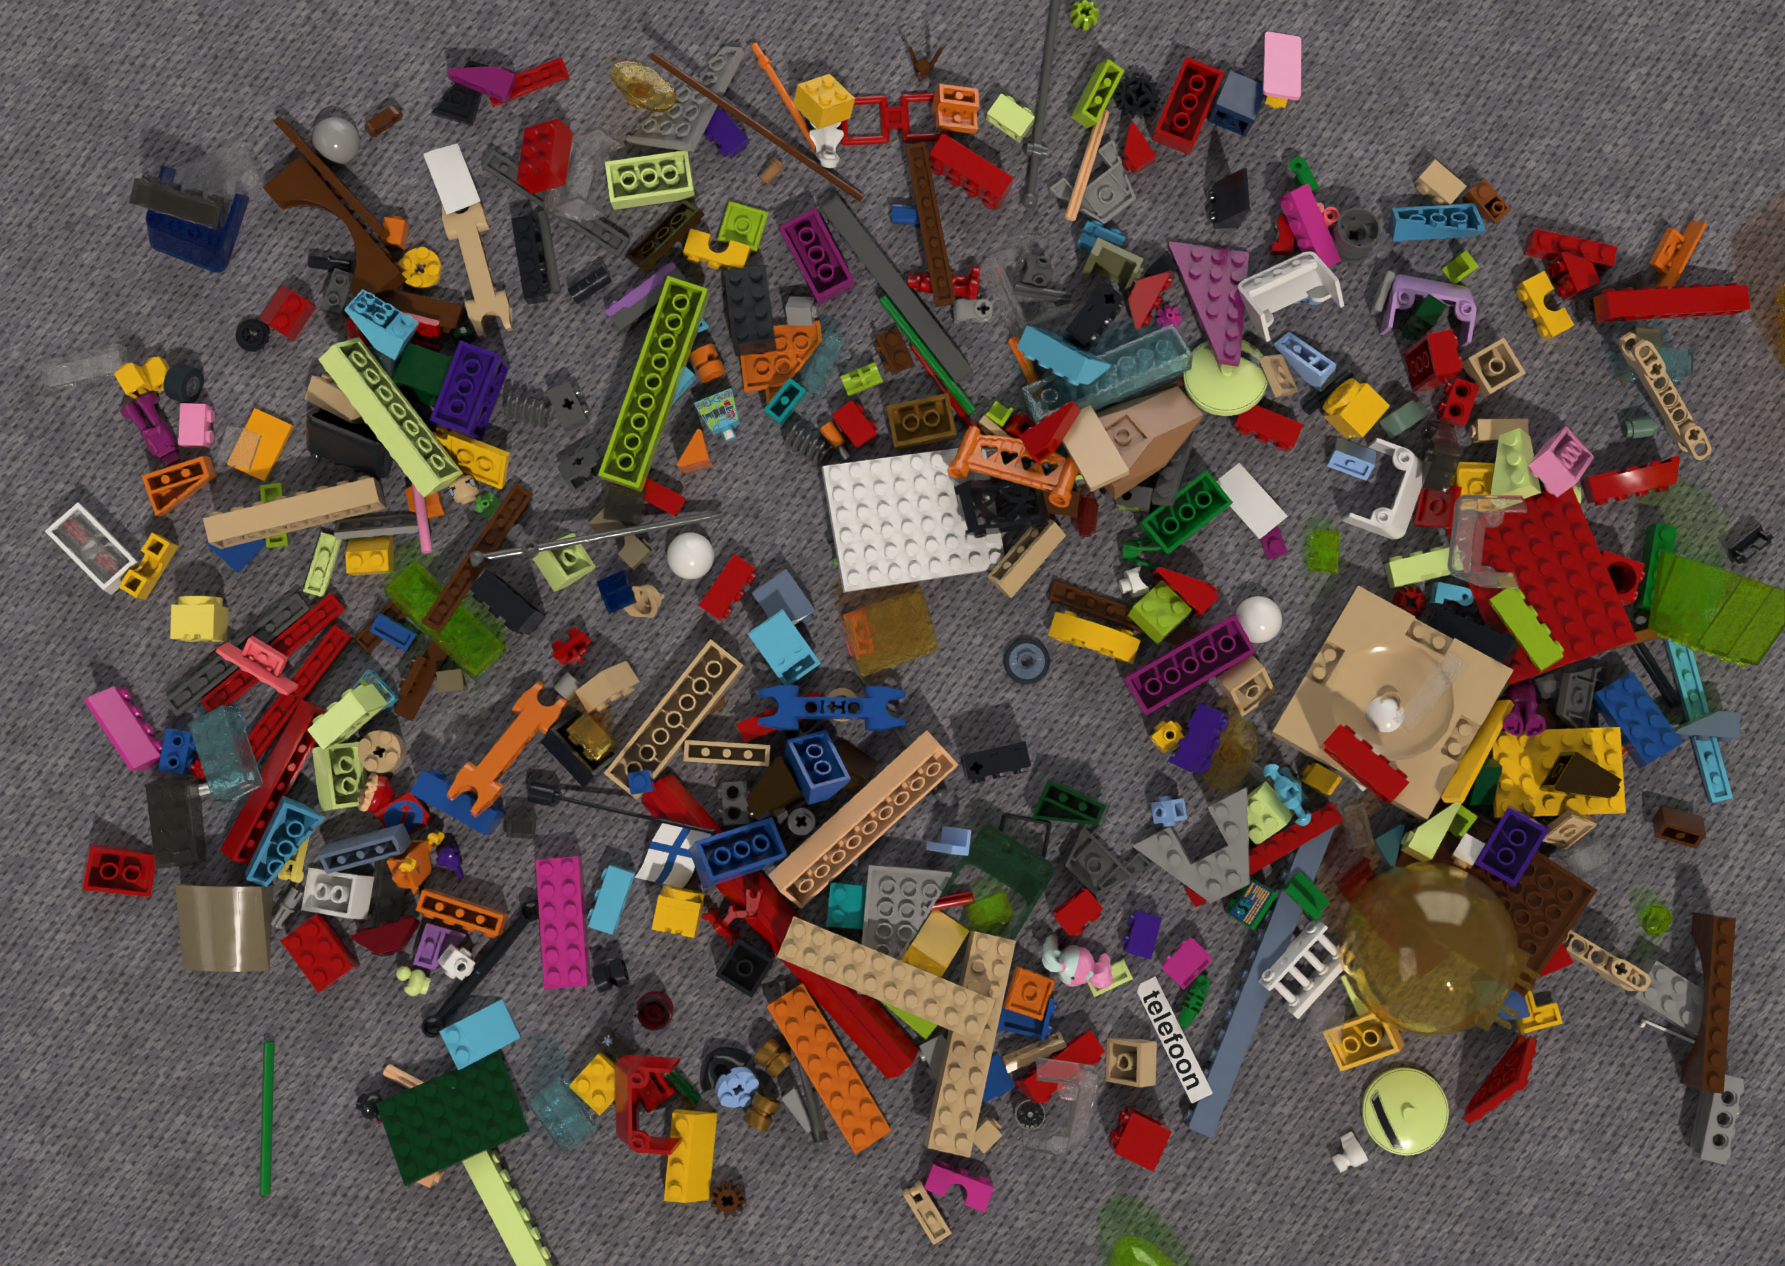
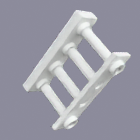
[1258,920,1355,1019]

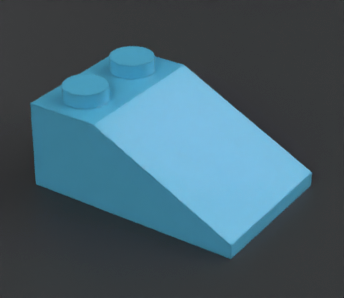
[439,999,521,1070]

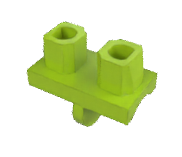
[840,362,883,397]

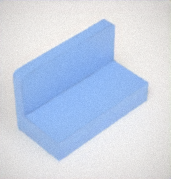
[1327,437,1376,481]
[926,826,971,856]

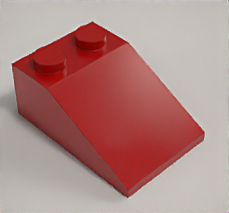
[1151,567,1220,618]
[81,844,158,897]

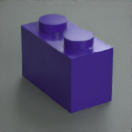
[703,108,749,160]
[1122,910,1162,959]

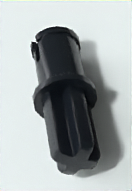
[308,255,351,273]

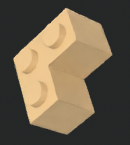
[575,661,640,713]

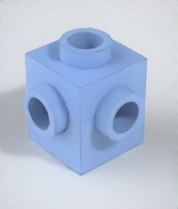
[1151,795,1187,827]

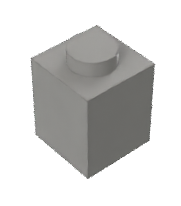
[785,297,819,326]

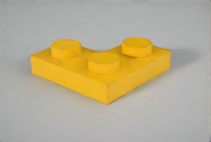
[1515,988,1562,1034]

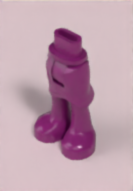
[120,392,181,467]
[1503,678,1546,737]

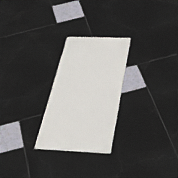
[423,143,480,215]
[1216,463,1288,539]

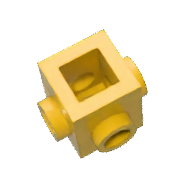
[1149,720,1184,753]

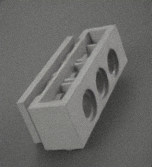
[1690,1074,1744,1165]

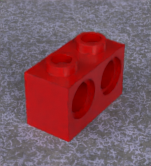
[1436,377,1480,428]

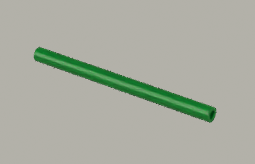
[879,295,976,416]
[259,1041,275,1196]

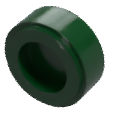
[452,327,475,346]

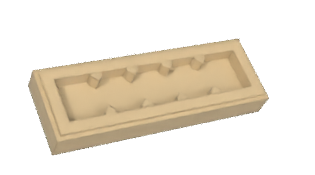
[1002,1032,1067,1073]

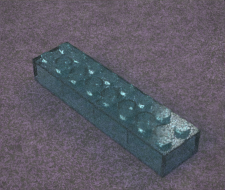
[1022,324,1193,425]

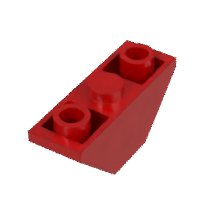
[1128,270,1174,330]

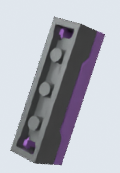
[605,261,687,335]

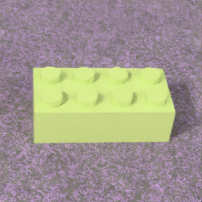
[605,151,696,210]

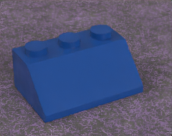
[785,730,851,805]

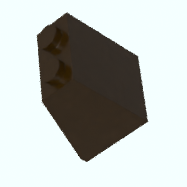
[1539,751,1622,798]
[746,756,806,821]

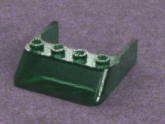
[941,826,1054,940]

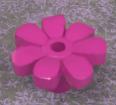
[1155,304,1182,331]

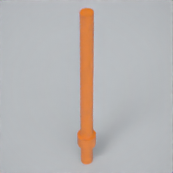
[750,42,816,151]

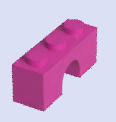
[924,1159,994,1213]

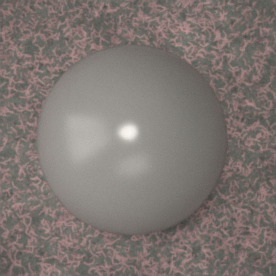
[312,117,360,165]

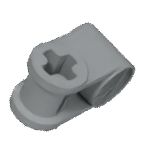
[953,299,993,324]

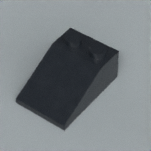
[1208,168,1250,229]

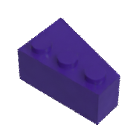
[1168,704,1229,773]

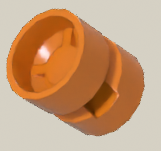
[689,344,726,383]

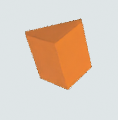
[677,429,713,473]

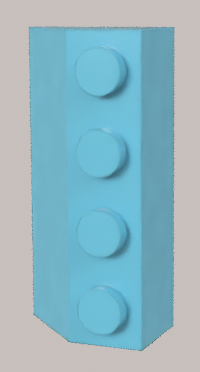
[1017,325,1111,386]

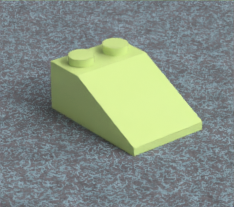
[1400,803,1462,863]

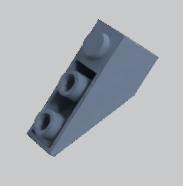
[1673,711,1740,742]

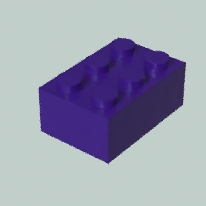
[1475,805,1549,886]

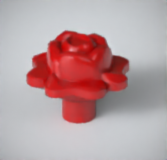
[189,757,215,779]

